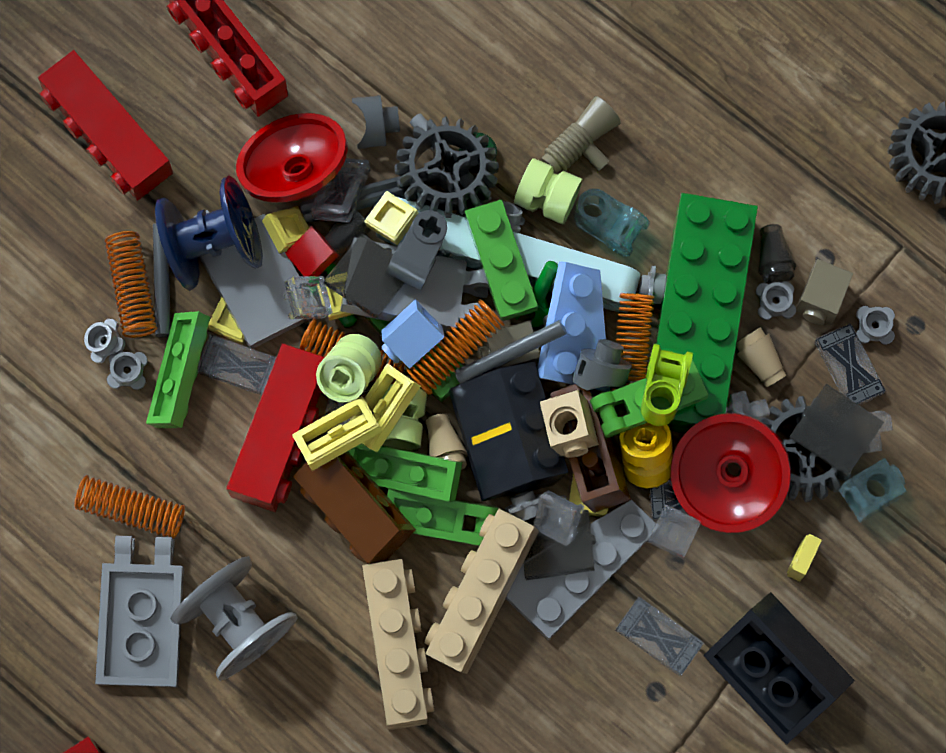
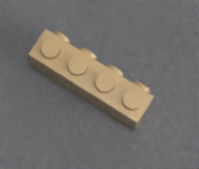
[424,509,539,674]
[362,559,434,731]

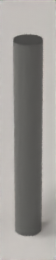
[153,223,171,338]
[455,320,567,384]

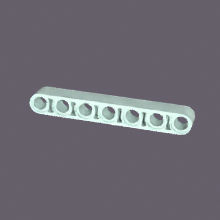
[376,197,641,313]

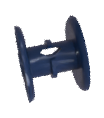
[155,175,263,291]

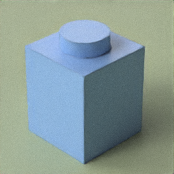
[381,299,444,369]

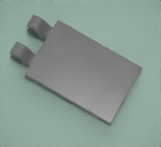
[194,210,319,350]
[340,237,489,335]
[95,536,184,687]

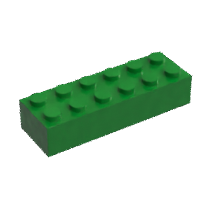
[654,193,758,433]

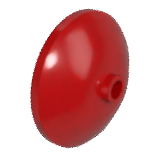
[236,113,348,203]
[671,413,791,533]

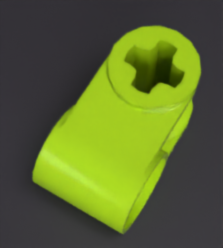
[641,344,693,426]

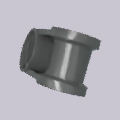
[386,210,447,290]

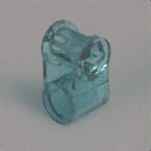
[574,189,650,256]

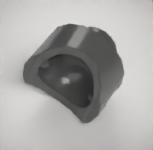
[352,95,400,149]
[572,339,632,391]

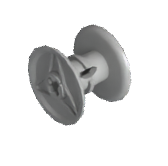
[170,556,298,681]

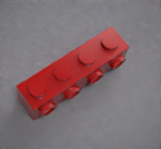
[166,0,288,117]
[37,50,173,201]
[226,343,325,513]

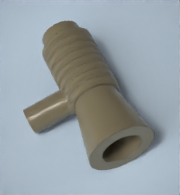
[541,96,621,174]

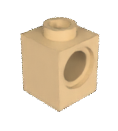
[540,390,599,458]

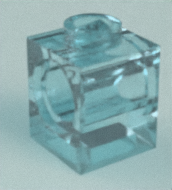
[839,458,906,523]

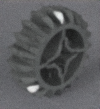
[888,101,946,204]
[395,116,499,218]
[759,396,858,502]

